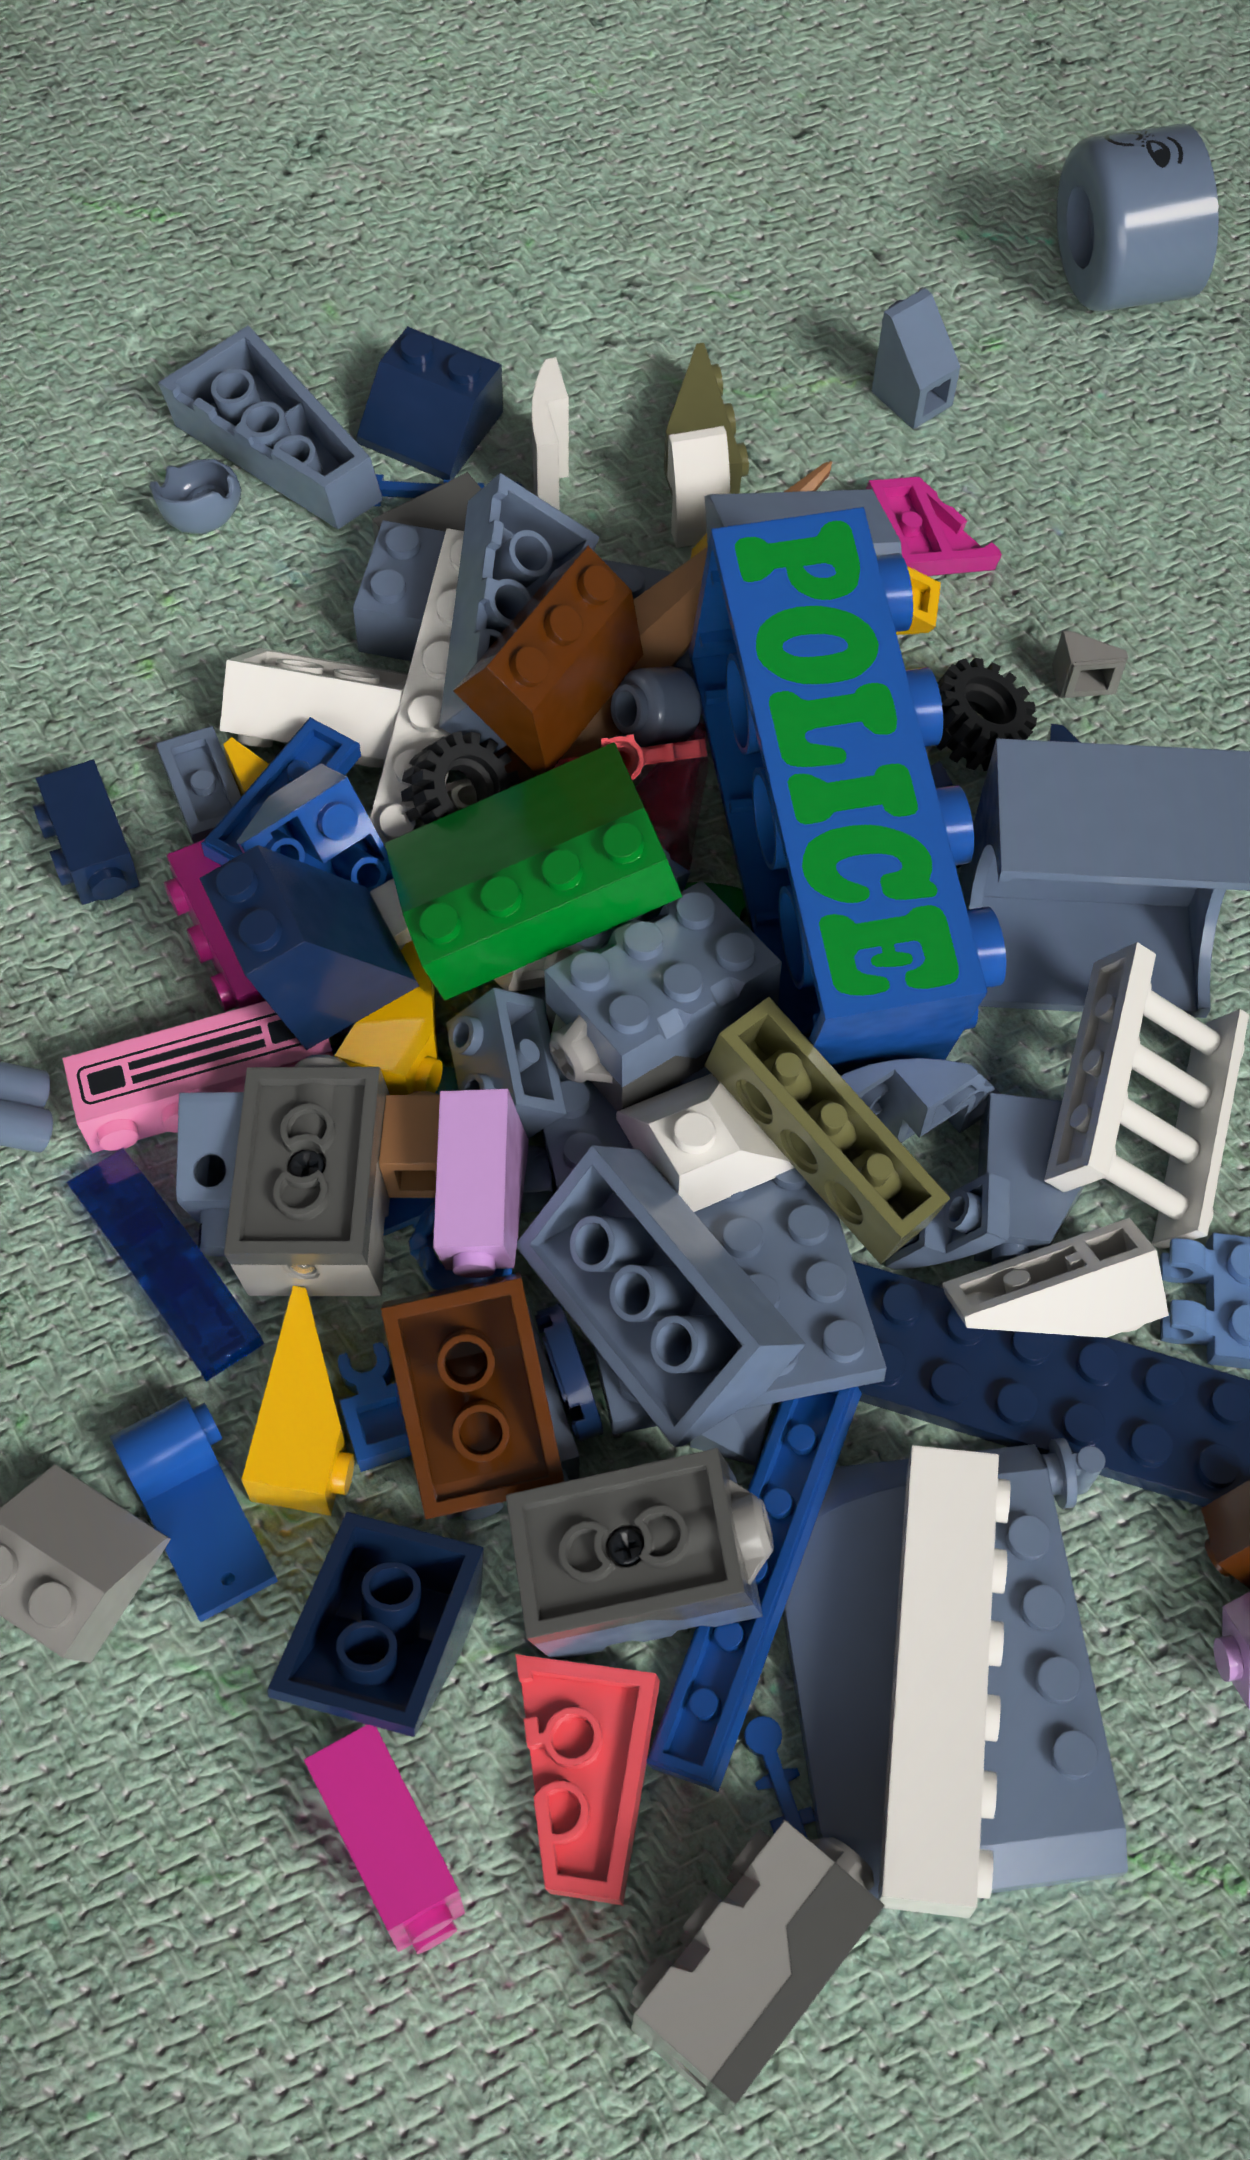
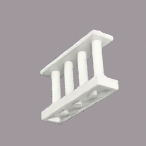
[1044,942,1249,1250]

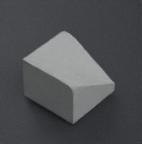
[1052,631,1128,698]

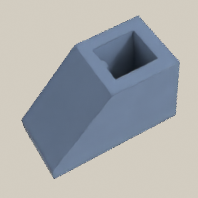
[871,288,961,429]

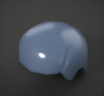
[149,459,241,534]

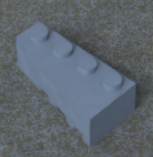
[158,325,383,529]
[439,473,599,754]

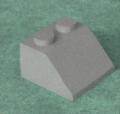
[0,1465,171,1663]

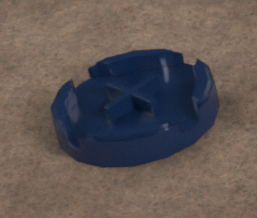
[534,1304,604,1442]

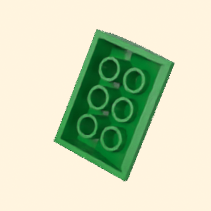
[385,742,682,1001]

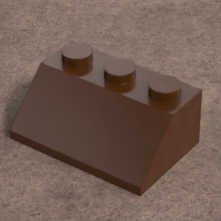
[453,545,643,775]

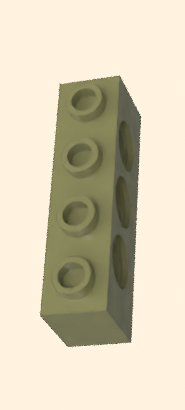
[704,997,950,1264]

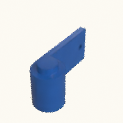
[109,1397,278,1623]

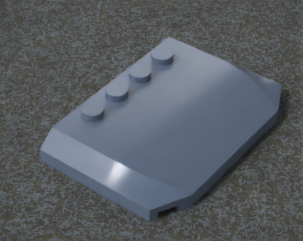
[782,1444,1128,1899]

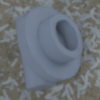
[1041,1438,1105,1509]

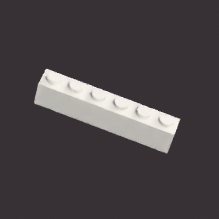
[878,1445,1010,1918]

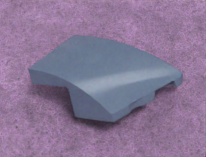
[841,1058,1001,1143]

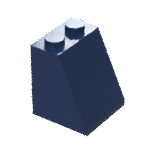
[199,845,419,1050]

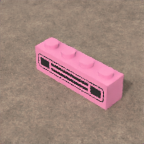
[62,1001,334,1153]

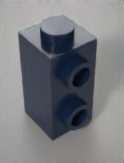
[32,759,140,905]

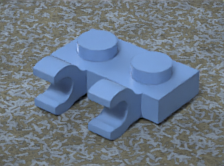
[1160,1232,1250,1370]

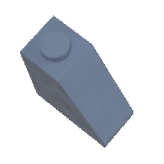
[974,1093,1085,1265]

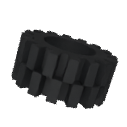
[935,658,1037,771]
[401,731,520,827]

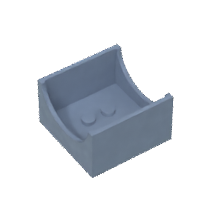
[959,738,1250,1018]

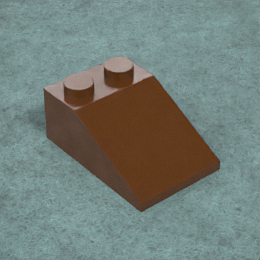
[381,1272,565,1520]

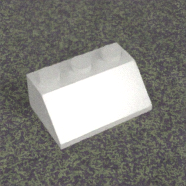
[219,648,408,767]

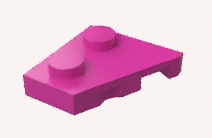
[866,477,1002,576]

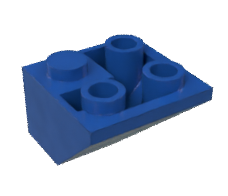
[237,763,393,892]

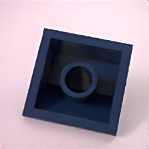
[356,326,503,480]

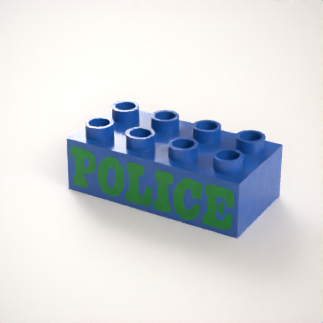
[689,507,1006,1076]

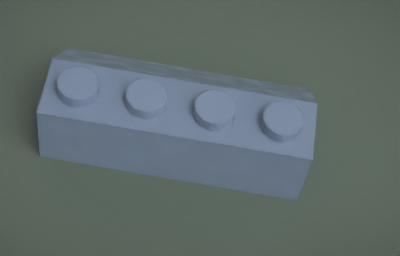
[517,1145,806,1447]

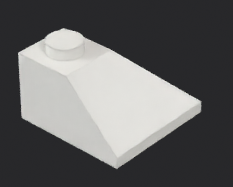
[616,1074,795,1212]

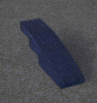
[66,1148,265,1382]

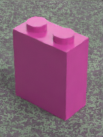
[303,1724,465,1954]

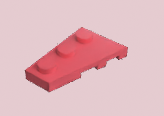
[515,1654,660,1905]

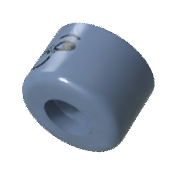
[1057,123,1219,312]

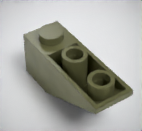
[664,343,749,496]

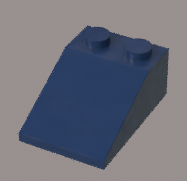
[268,1512,484,1737]

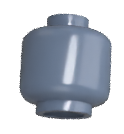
[611,666,702,747]

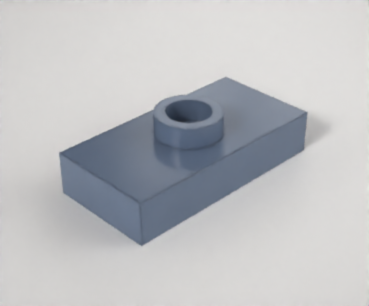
[156,726,241,844]

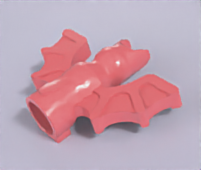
[553,734,707,781]

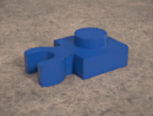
[338,1342,412,1472]

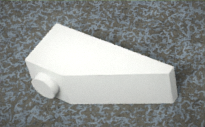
[942,1217,1169,1338]

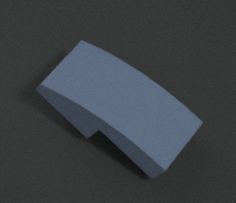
[886,1172,1010,1270]

